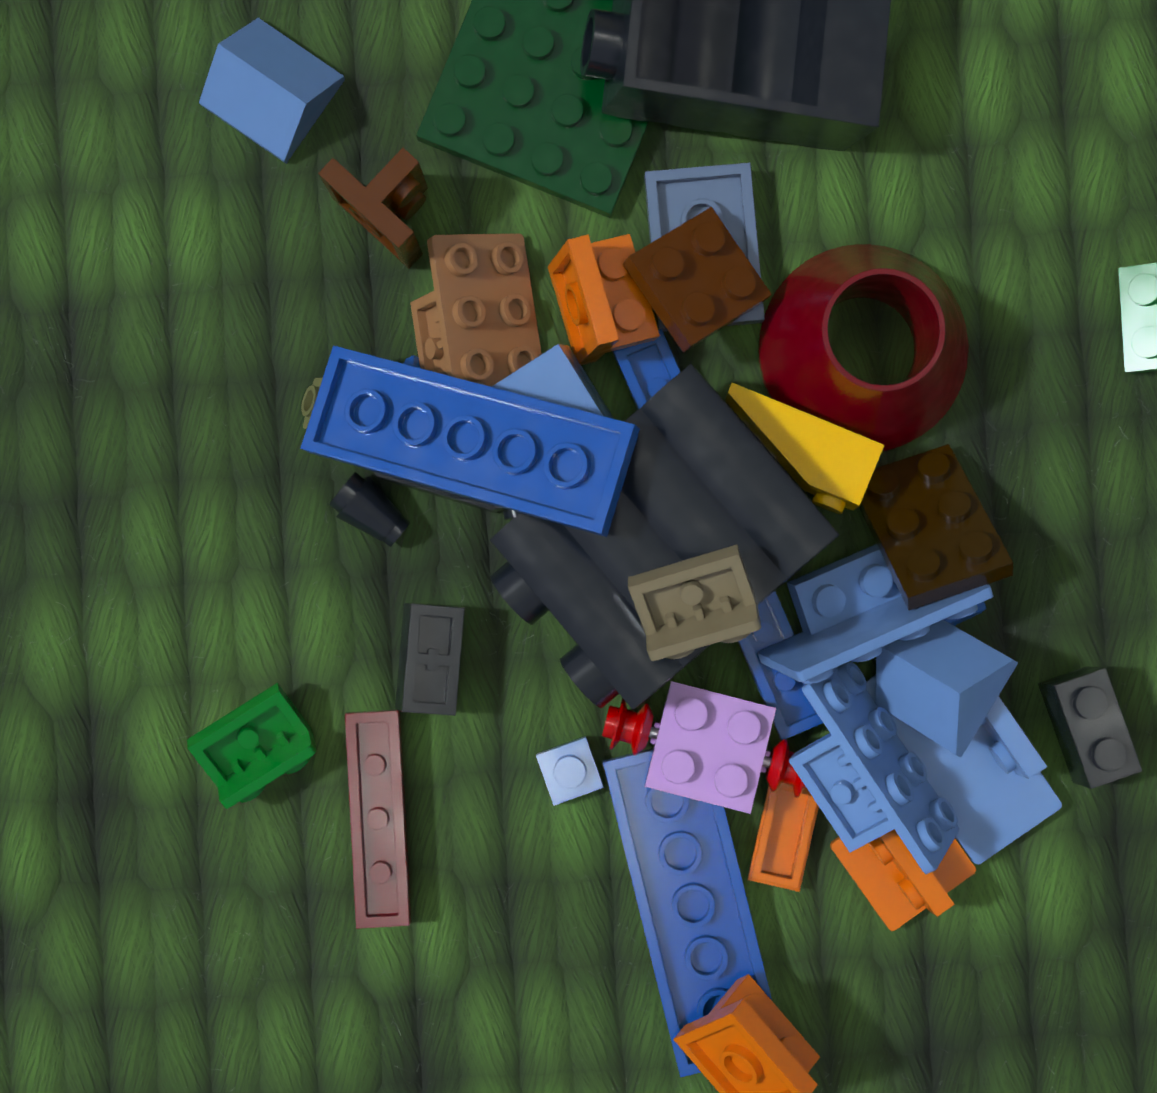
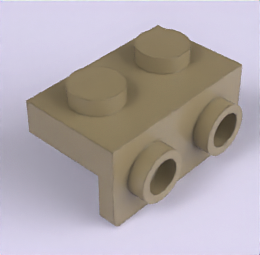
[628,544,761,661]

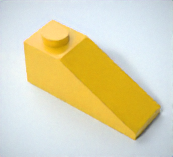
[725,383,884,514]

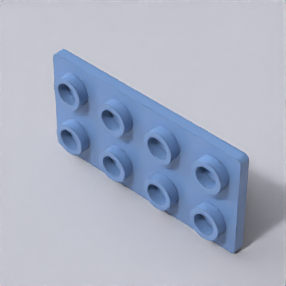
[758,544,993,684]
[788,662,959,874]
[866,675,1062,865]

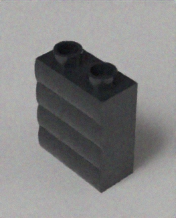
[580,0,891,151]
[490,364,840,710]

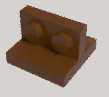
[318,148,428,269]

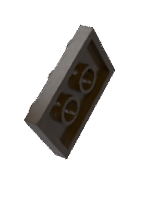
[858,444,1013,610]

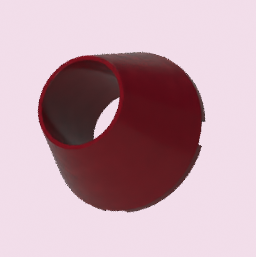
[758,244,969,452]

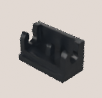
[395,603,465,716]

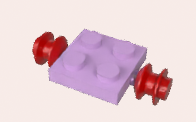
[602,681,808,814]

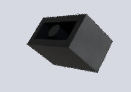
[1038,666,1142,789]

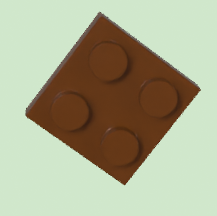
[623,207,772,353]

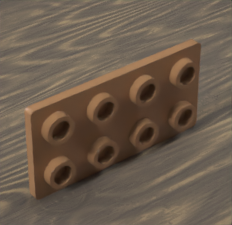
[410,234,542,387]

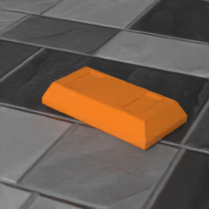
[747,783,819,892]

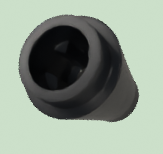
[329,472,410,547]

